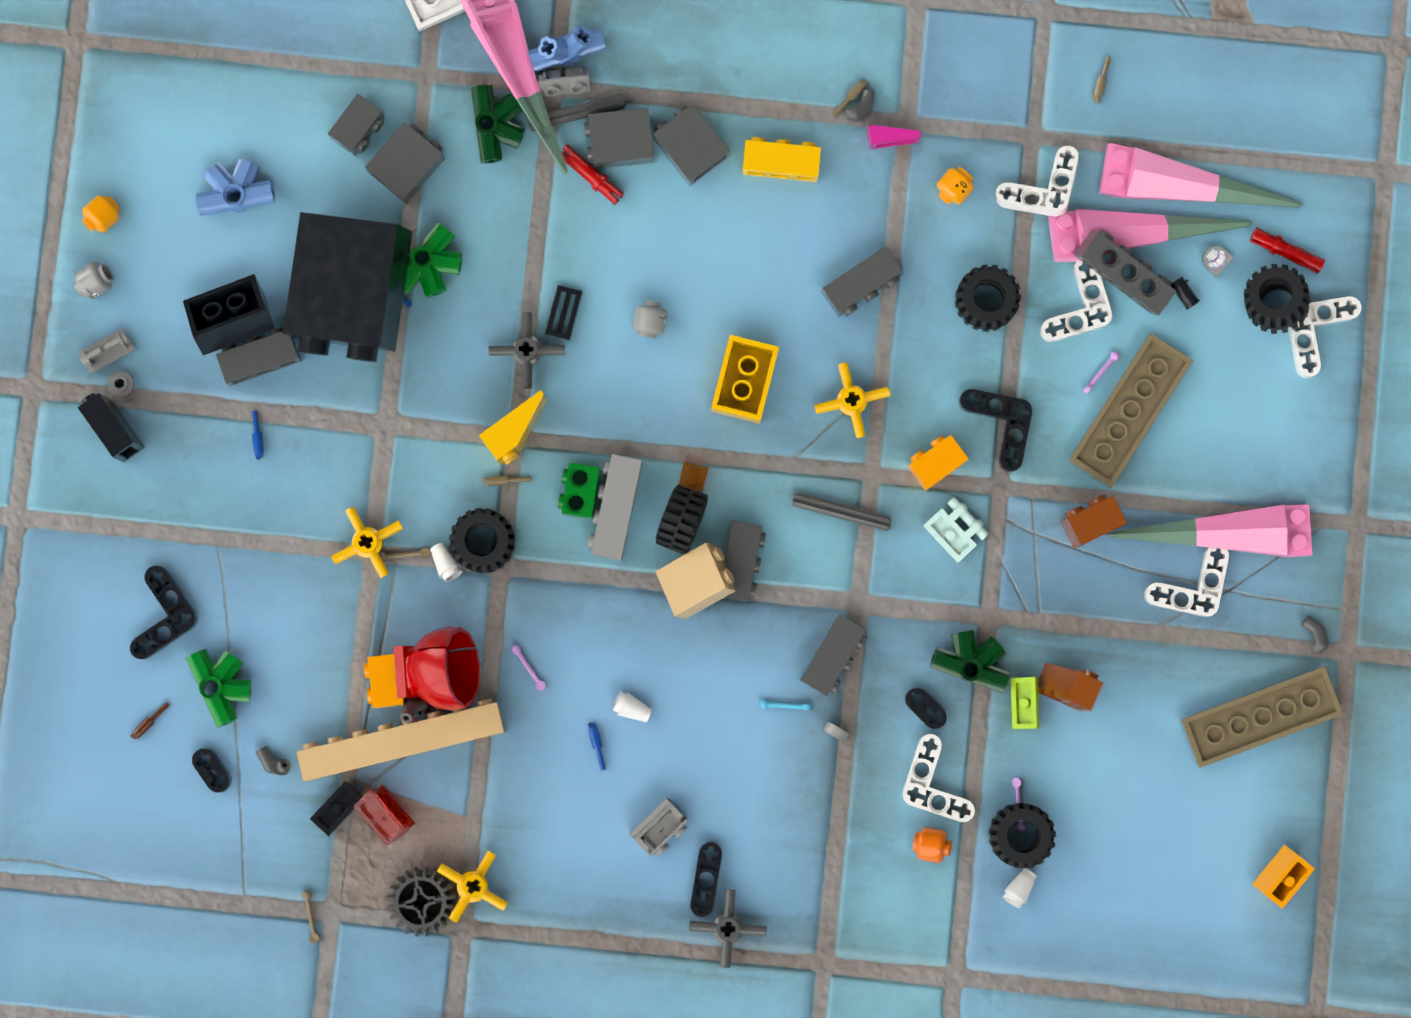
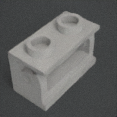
[629,798,688,857]

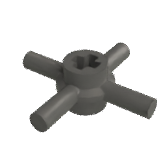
[489,312,565,389]
[689,889,767,968]

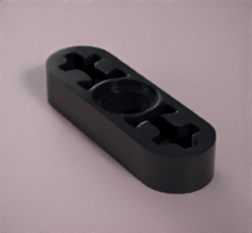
[690,842,722,917]

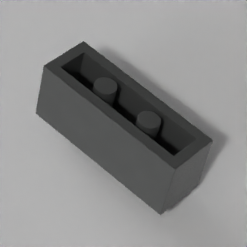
[822,246,902,317]
[216,328,302,386]
[724,521,766,603]
[800,614,867,696]

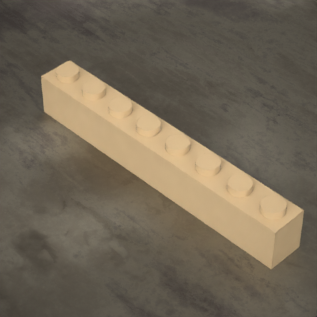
[296,698,506,782]

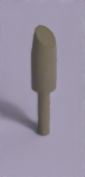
[1092,56,1111,103]
[833,80,868,117]
[482,475,531,486]

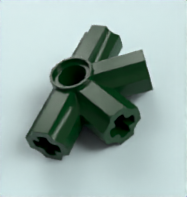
[471,84,526,164]
[929,630,1010,693]

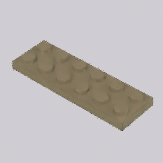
[1068,333,1193,488]
[1180,666,1343,768]

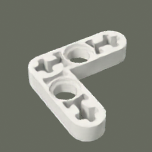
[996,146,1079,217]
[1040,260,1112,342]
[1288,296,1361,378]
[1144,548,1229,617]
[902,734,975,822]

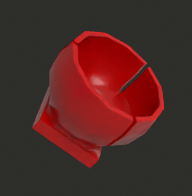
[394,626,480,710]

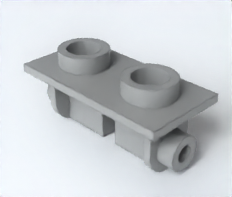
[538,67,591,97]
[79,328,135,374]

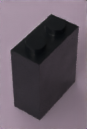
[77,393,144,462]

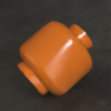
[913,827,952,863]

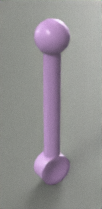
[1083,351,1120,394]
[511,645,546,691]
[1012,778,1026,832]

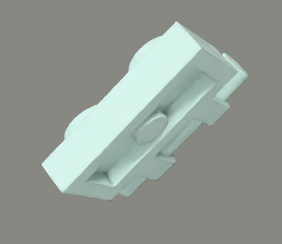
[923,497,989,563]

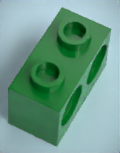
[558,463,600,520]

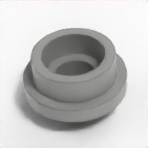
[108,371,134,397]

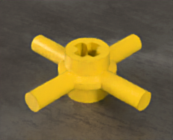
[814,362,890,439]
[331,506,404,578]
[436,851,508,923]

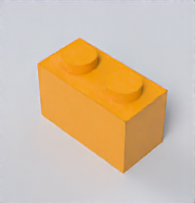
[908,435,969,491]
[364,654,406,708]
[1252,845,1315,909]

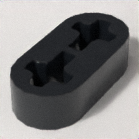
[905,688,947,729]
[192,749,232,793]

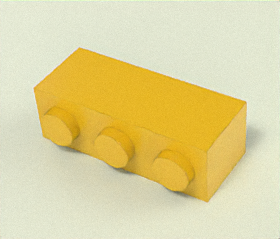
[742,137,821,182]

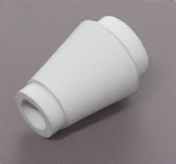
[430,542,463,582]
[612,692,652,723]
[1003,868,1037,908]

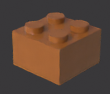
[1061,494,1127,549]

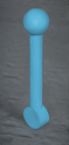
[759,699,813,710]

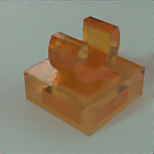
[679,461,709,493]

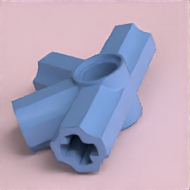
[528,25,606,73]
[196,159,276,216]

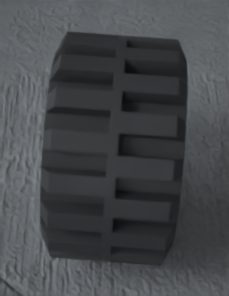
[955,264,1021,332]
[1244,264,1310,334]
[655,484,708,555]
[449,508,516,574]
[988,803,1056,869]

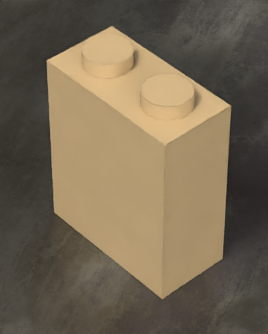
[655,543,736,619]

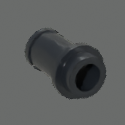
[1170,276,1200,310]

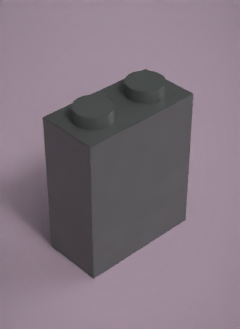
[653,104,730,186]
[584,108,654,169]
[365,122,445,204]

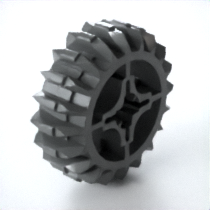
[387,867,456,937]

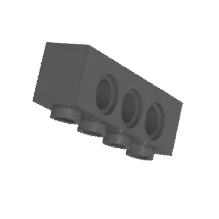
[1074,230,1176,316]

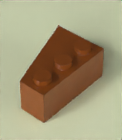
[1038,663,1104,712]

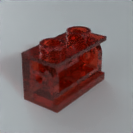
[353,785,415,846]

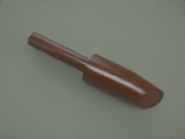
[130,702,170,739]

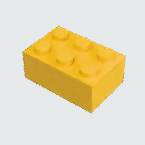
[711,335,779,424]

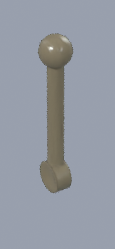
[379,548,431,562]
[302,890,320,943]

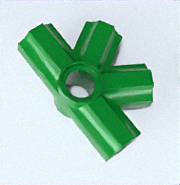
[404,222,463,298]
[185,649,252,728]

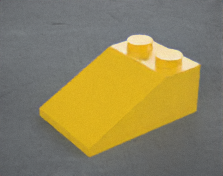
[478,390,547,465]

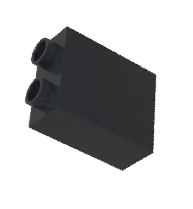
[282,212,413,362]

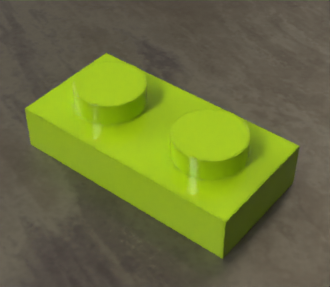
[1010,677,1040,729]

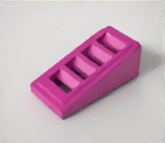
[867,125,921,150]

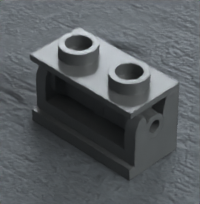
[328,93,385,156]

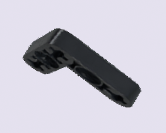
[959,389,1032,472]
[130,566,198,659]

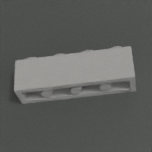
[587,454,642,562]

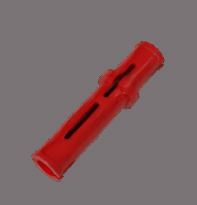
[561,144,624,205]
[1249,227,1325,274]

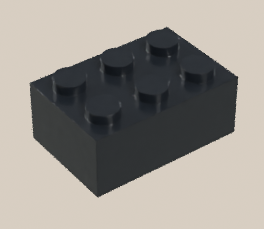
[183,274,275,356]

